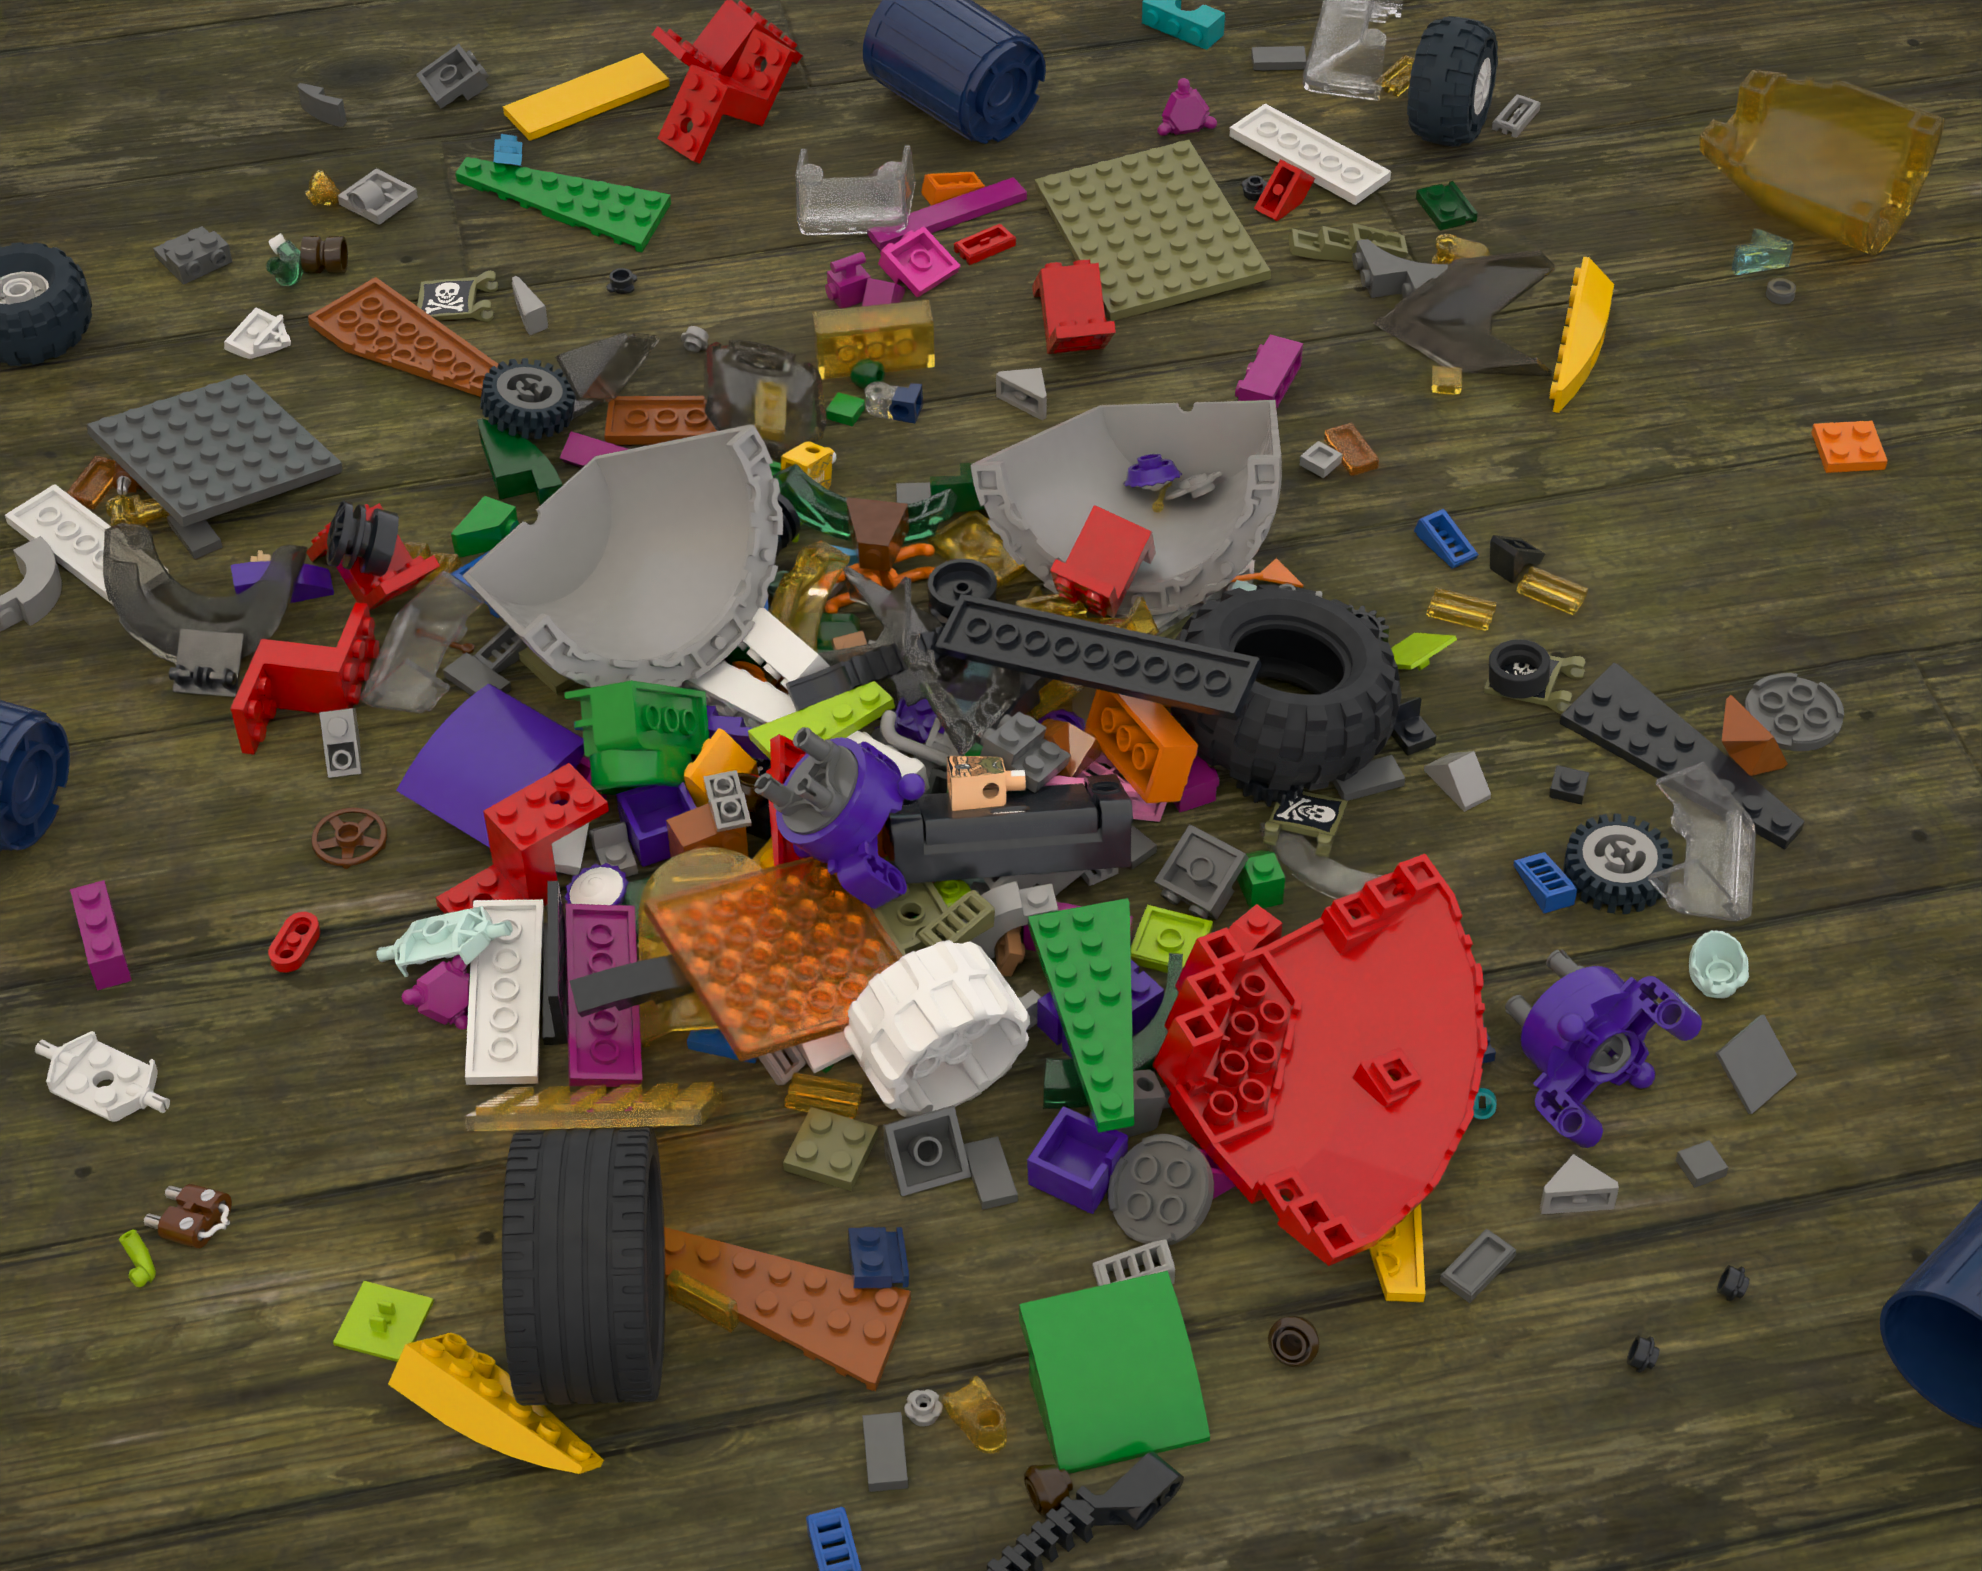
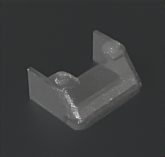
[795,145,916,235]
[360,571,485,714]
[1648,762,1756,922]

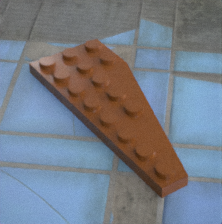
[308,277,498,397]

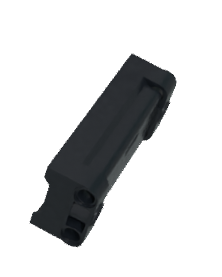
[882,774,1133,884]

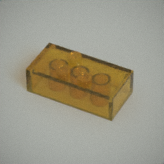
[812,300,935,379]

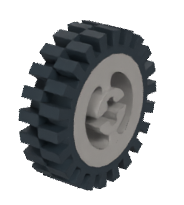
[1563,814,1673,914]

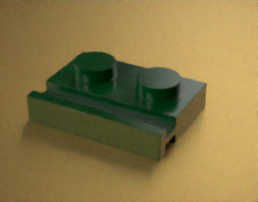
[1416,181,1478,231]

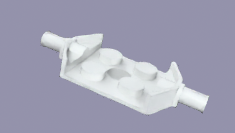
[35,1031,170,1122]

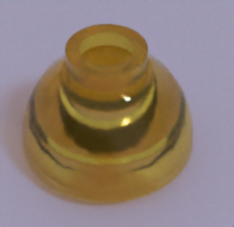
[305,168,341,206]

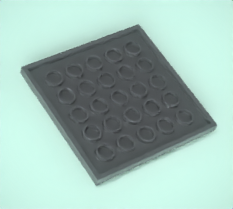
[87,374,342,527]

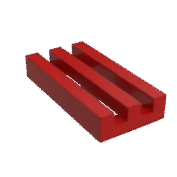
[954,223,1016,266]

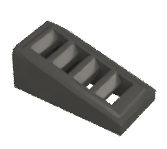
[473,625,528,673]

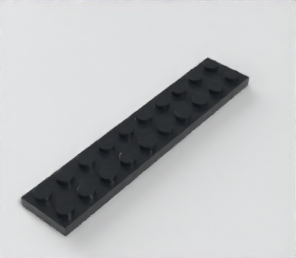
[935,594,1262,721]

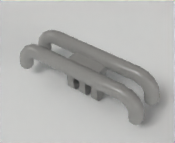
[880,710,967,768]

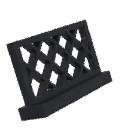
[543,881,568,1045]

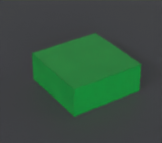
[826,392,865,426]

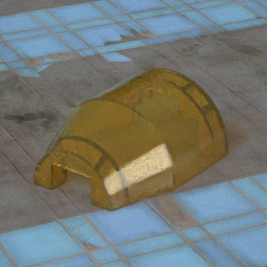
[1699,69,1945,255]

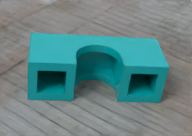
[1142,0,1225,50]

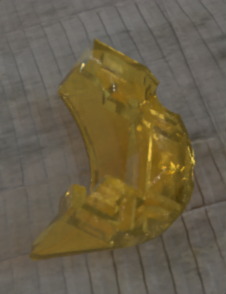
[769,540,850,654]

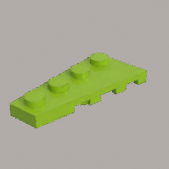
[748,681,895,760]

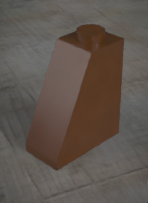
[846,497,909,572]

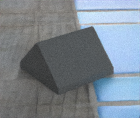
[883,1105,972,1196]

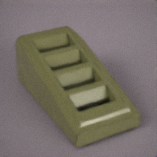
[918,890,995,947]

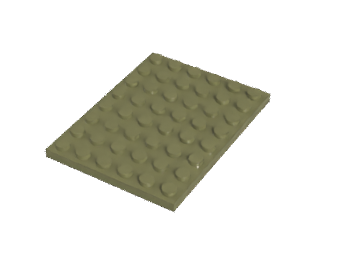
[1035,140,1271,321]

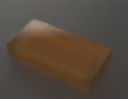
[1324,422,1379,476]
[66,456,116,509]

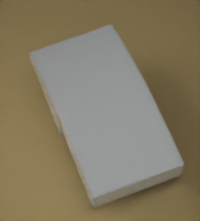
[703,770,751,832]

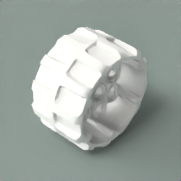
[844,940,1030,1117]

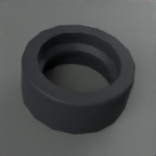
[1489,639,1550,699]

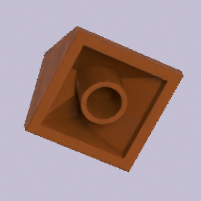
[1722,695,1788,776]
[1041,719,1102,778]

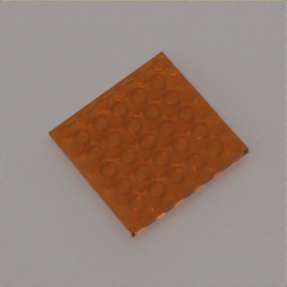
[643,856,903,1062]

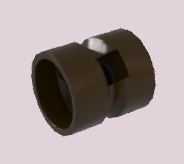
[300,236,348,273]

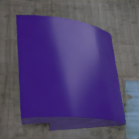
[396,684,585,848]

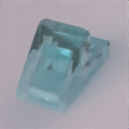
[1732,229,1794,275]

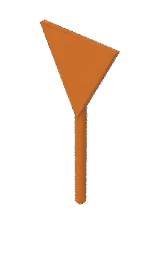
[1230,558,1304,588]

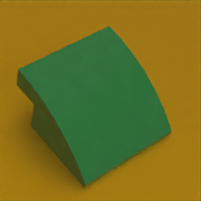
[1019,1270,1210,1474]

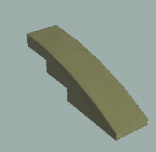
[1288,223,1408,262]

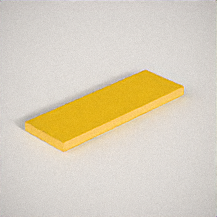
[503,53,670,141]

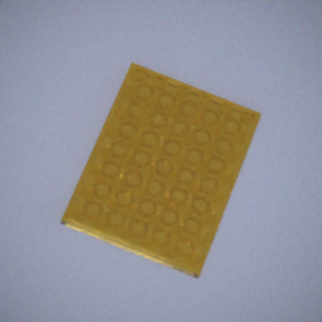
[465,1082,723,1131]

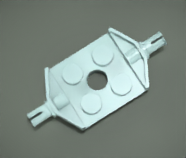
[377,906,513,977]

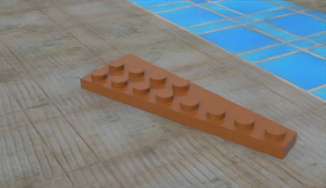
[664,1227,911,1391]

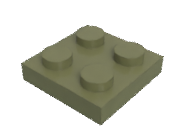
[783,1107,878,1191]

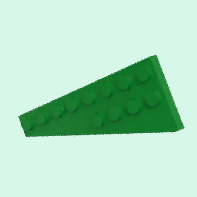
[455,157,671,252]
[1028,898,1134,1133]

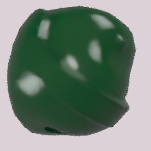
[850,358,885,391]

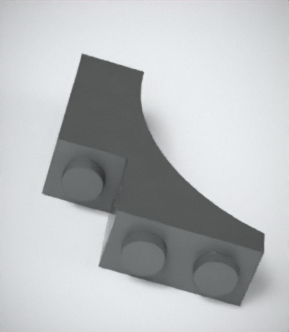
[1352,239,1481,311]

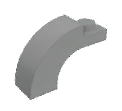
[962,881,1058,958]

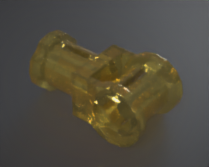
[106,494,170,536]

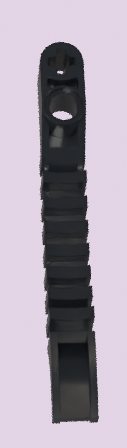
[786,626,948,711]
[978,1451,1184,1571]

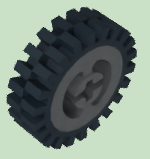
[480,358,576,439]

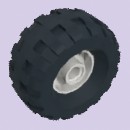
[1407,16,1498,147]
[0,242,92,366]

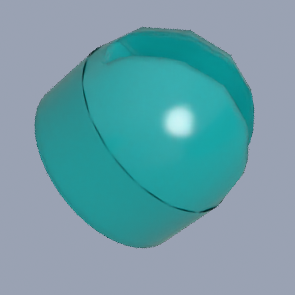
[1473,1088,1497,1119]

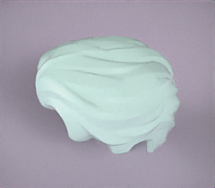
[1689,930,1749,998]

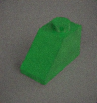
[451,496,519,558]
[1237,850,1285,909]

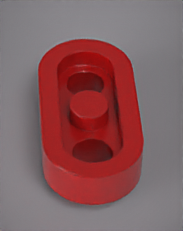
[268,912,321,973]

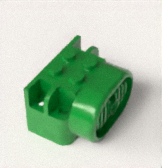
[564,680,709,795]

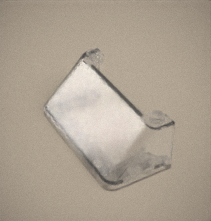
[1303,0,1403,101]

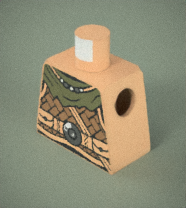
[947,756,1026,811]

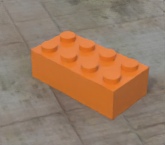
[1084,689,1198,803]

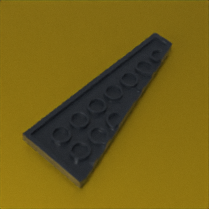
[1560,663,1805,850]

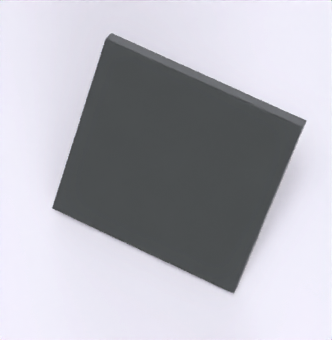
[1715,1014,1797,1114]

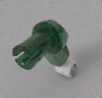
[266,234,304,287]

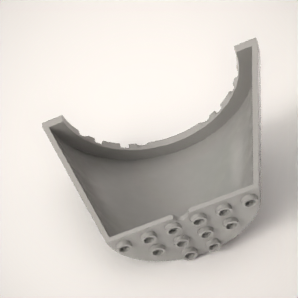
[970,400,1282,616]
[463,425,783,688]

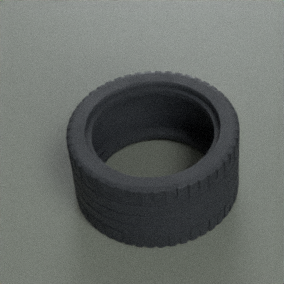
[502,1125,665,1406]

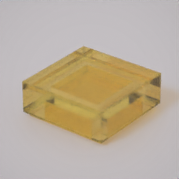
[1431,366,1462,395]

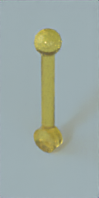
[1152,481,1173,513]

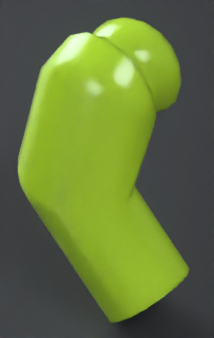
[119,1230,156,1287]

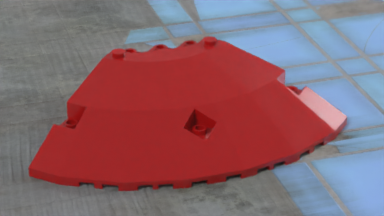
[1153,854,1488,1266]

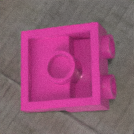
[878,226,961,298]

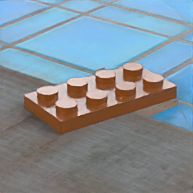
[604,396,728,445]

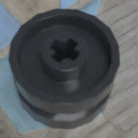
[928,558,997,627]

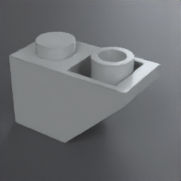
[319,708,362,778]

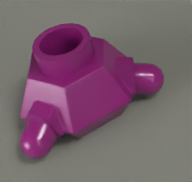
[1157,78,1217,136]
[401,954,470,1030]

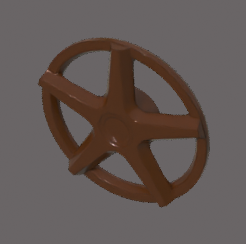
[311,808,387,869]

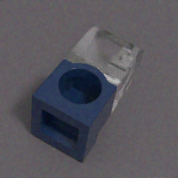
[865,382,923,424]

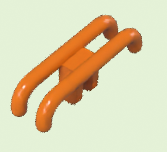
[818,543,935,614]

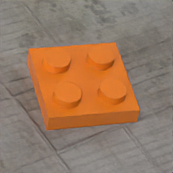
[1811,421,1888,473]

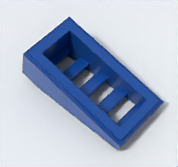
[1414,509,1479,569]
[1514,852,1577,914]
[806,1507,861,1571]

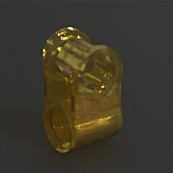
[1432,234,1490,276]
[942,1376,1007,1453]

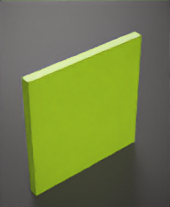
[1391,633,1457,671]
[333,1281,434,1362]

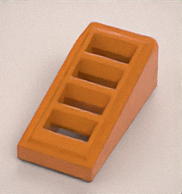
[921,172,985,206]

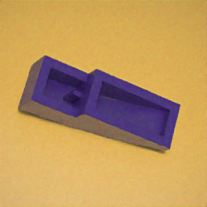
[230,561,334,607]

